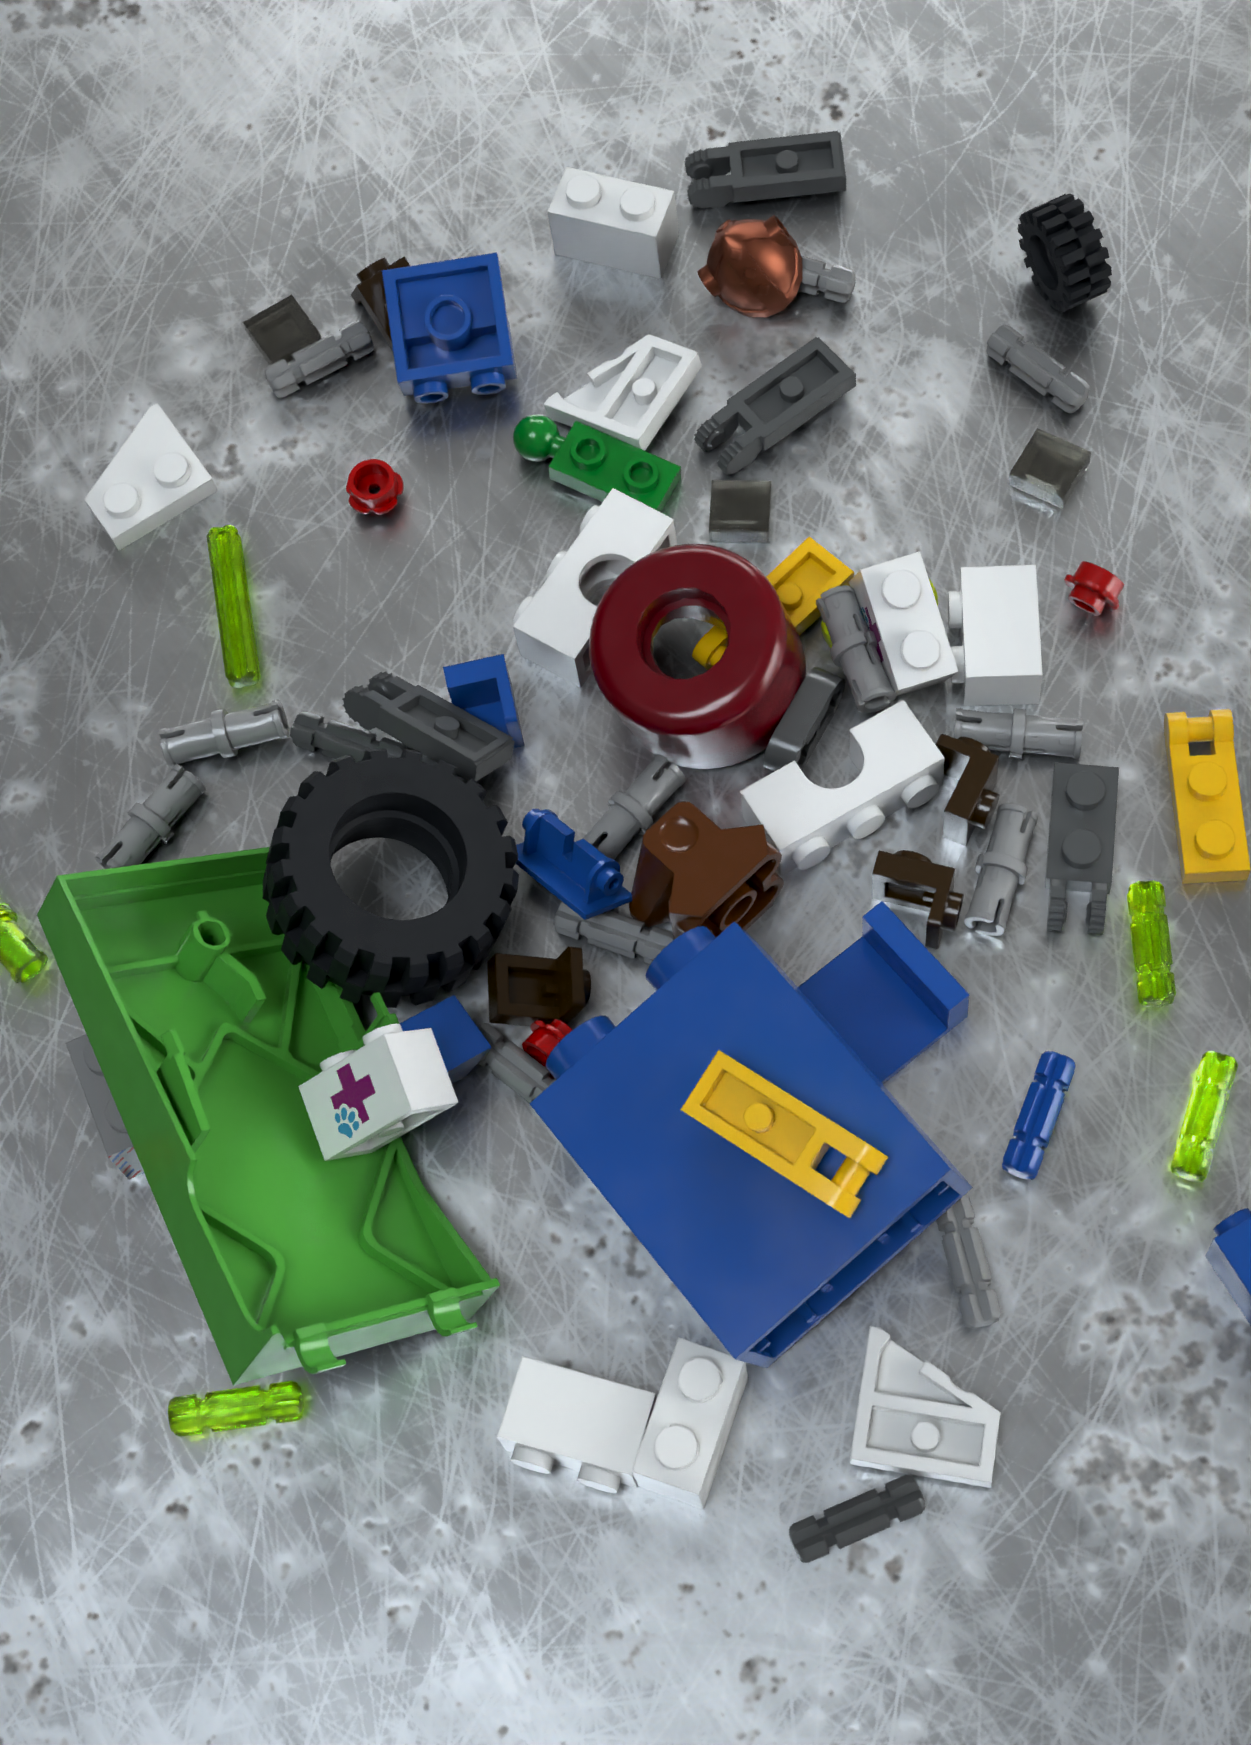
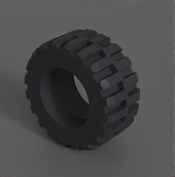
[263,748,519,1008]

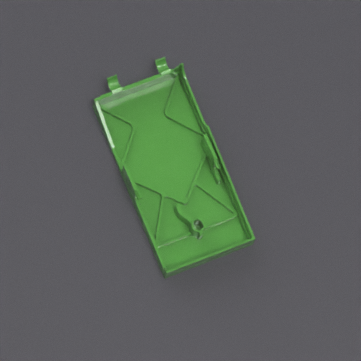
[37,847,500,1386]

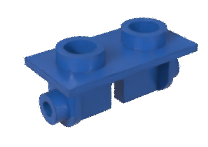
[515,808,632,920]

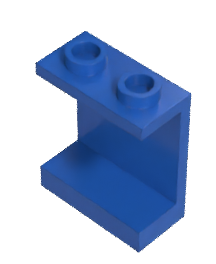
[798,901,969,1084]

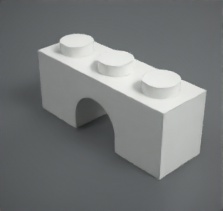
[513,488,677,688]
[740,700,945,876]

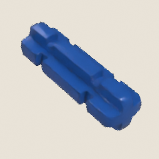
[1002,1051,1076,1180]

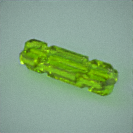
[1127,881,1176,1007]
[1170,1051,1238,1182]
[168,1381,304,1437]

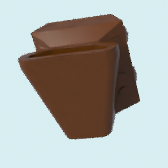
[629,801,784,939]

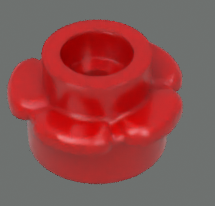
[346,459,404,515]
[1064,561,1124,616]
[522,1019,573,1079]

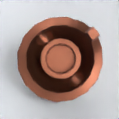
[697,215,802,318]

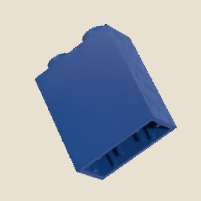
[530,921,973,1368]

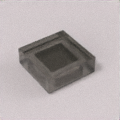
[243,294,322,365]
[1008,428,1091,509]
[709,480,772,543]

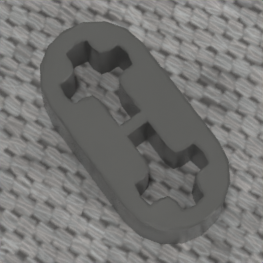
[763,667,846,772]

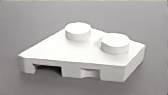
[544,334,702,451]
[84,403,218,551]
[850,1326,1001,1488]

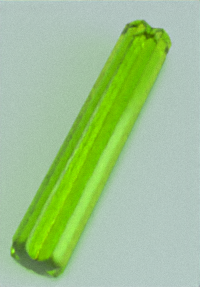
[207,525,261,688]

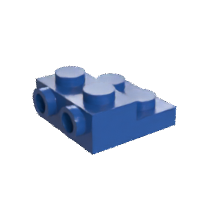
[382,253,517,404]

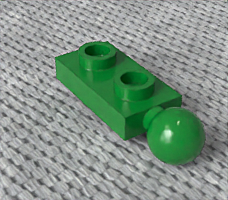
[513,414,681,513]

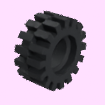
[1018,193,1112,312]

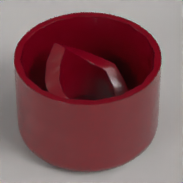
[589,544,806,769]

